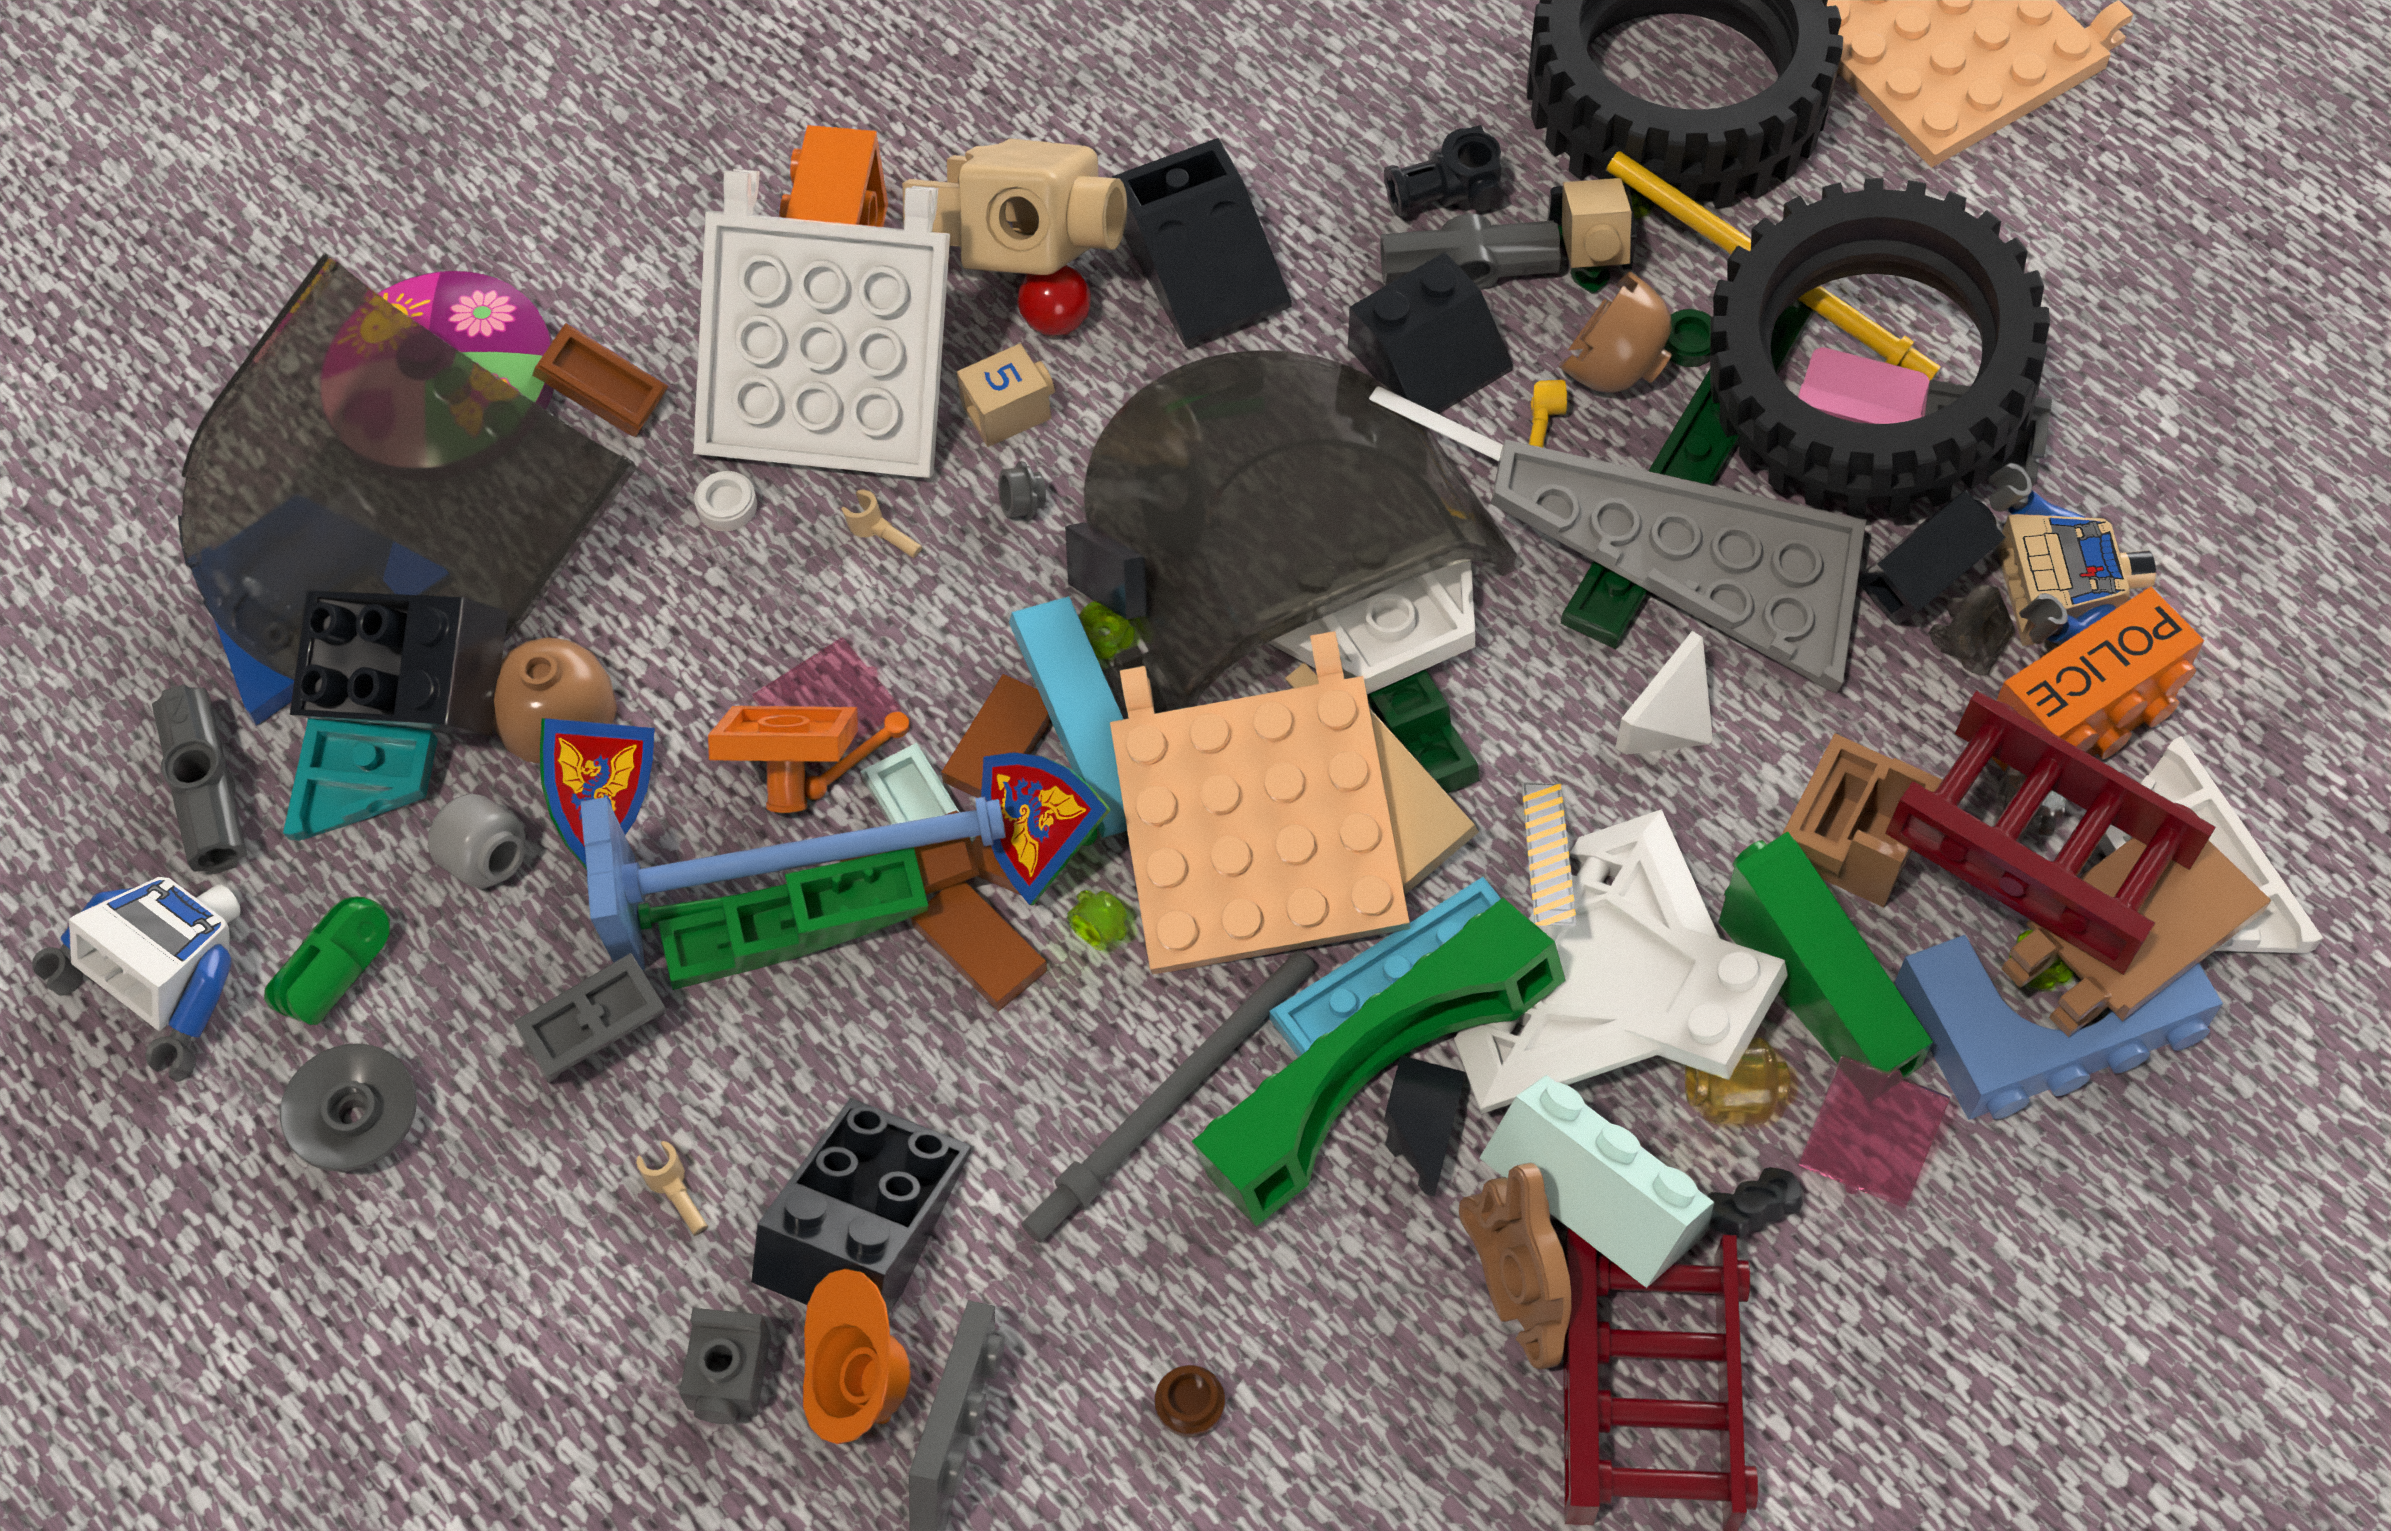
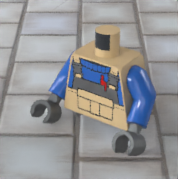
[1988,463,2156,646]

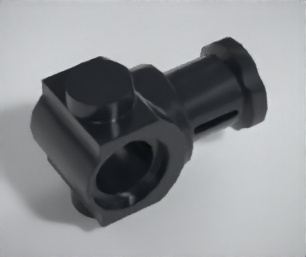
[1384,125,1504,216]

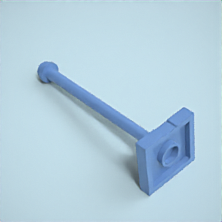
[581,796,1006,970]

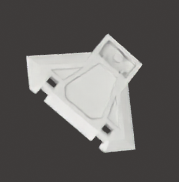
[1454,809,1788,1114]

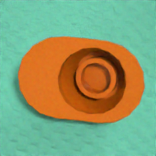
[803,1269,911,1444]

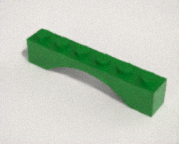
[1192,898,1566,1227]

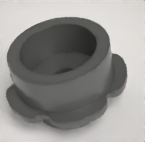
[998,461,1046,521]

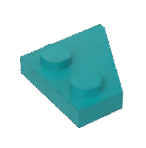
[283,718,438,841]

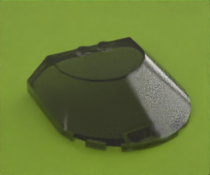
[178,253,637,680]
[1084,350,1517,709]

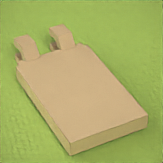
[1285,662,1479,895]

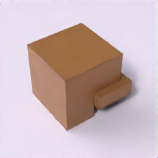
[1782,733,1943,908]

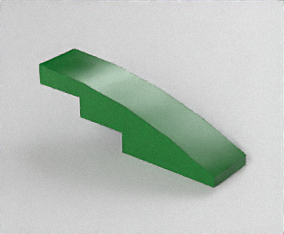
[658,847,929,990]

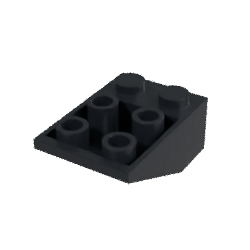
[1112,138,1292,347]
[290,590,508,736]
[751,1098,972,1315]

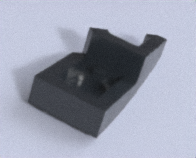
[1384,1055,1466,1197]

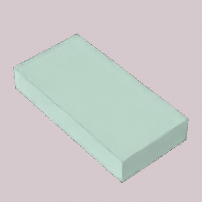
[861,743,975,844]

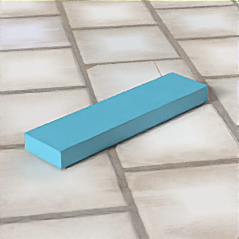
[1009,596,1127,838]
[1269,877,1501,1057]

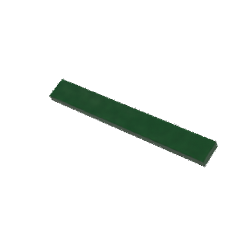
[1560,299,1815,650]

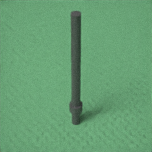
[1021,950,1315,1243]

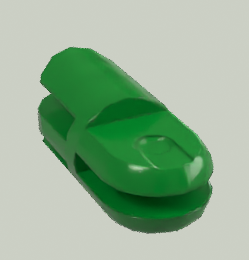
[264,896,390,1025]

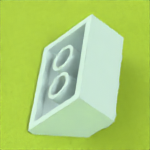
[1480,1075,1714,1288]

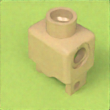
[902,138,1127,275]

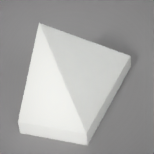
[1615,631,1713,755]

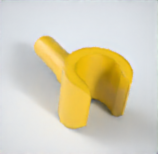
[1529,380,1567,448]

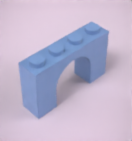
[1894,935,2223,1120]

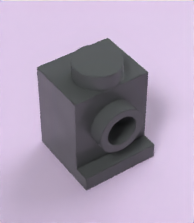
[679,1308,771,1424]

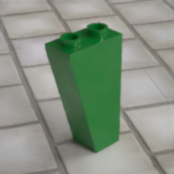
[1718,831,1933,1102]

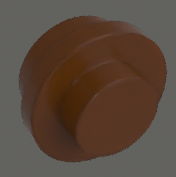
[1154,1365,1225,1437]

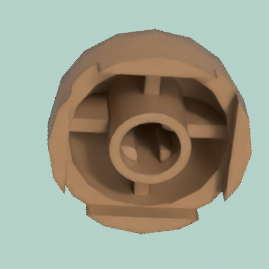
[1558,272,1672,393]
[493,637,617,763]

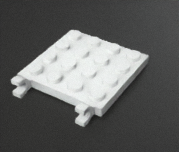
[693,169,950,478]

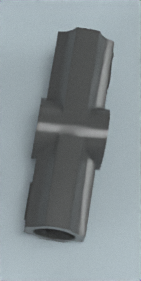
[1380,214,1561,290]
[152,684,248,874]

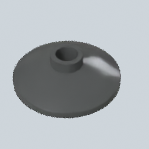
[280,1044,417,1172]

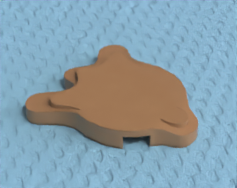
[1459,1162,1571,1370]

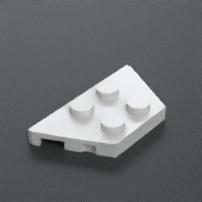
[1255,527,1475,694]
[2098,736,2323,953]

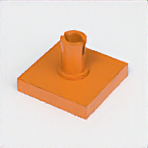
[708,706,858,813]

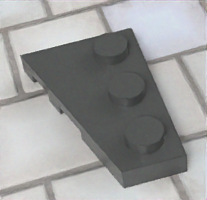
[909,1300,1005,1531]

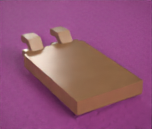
[2001,838,2272,1037]

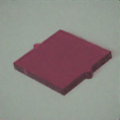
[752,637,901,770]
[1798,1055,1950,1208]

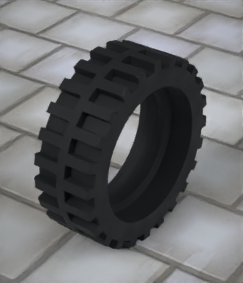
[1526,0,1843,209]
[1710,178,2050,517]

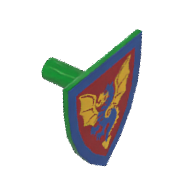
[540,718,655,870]
[981,752,1111,906]

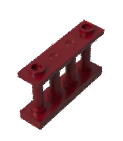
[1885,690,2216,975]
[1563,1229,1758,1531]

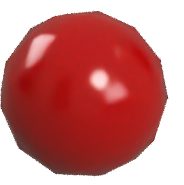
[1017,265,1092,336]

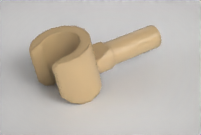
[841,490,922,559]
[636,1141,708,1236]

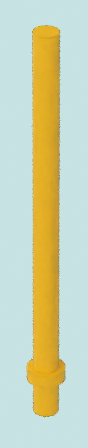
[1606,151,1941,381]

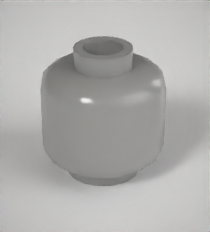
[428,793,526,888]

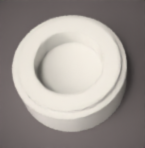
[694,471,757,531]

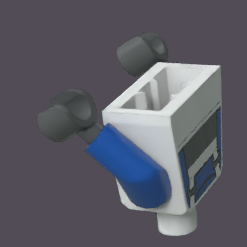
[32,877,241,1082]

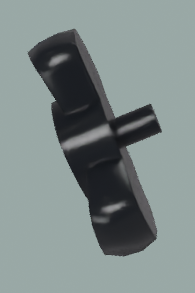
[1707,1167,1804,1239]

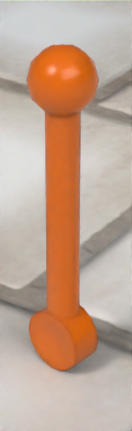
[805,712,910,800]

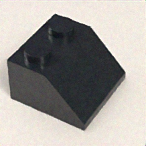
[1348,252,1513,427]

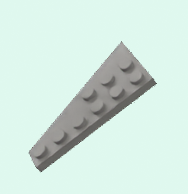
[1491,439,1866,694]

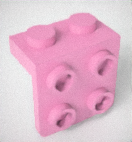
[1798,347,1929,424]

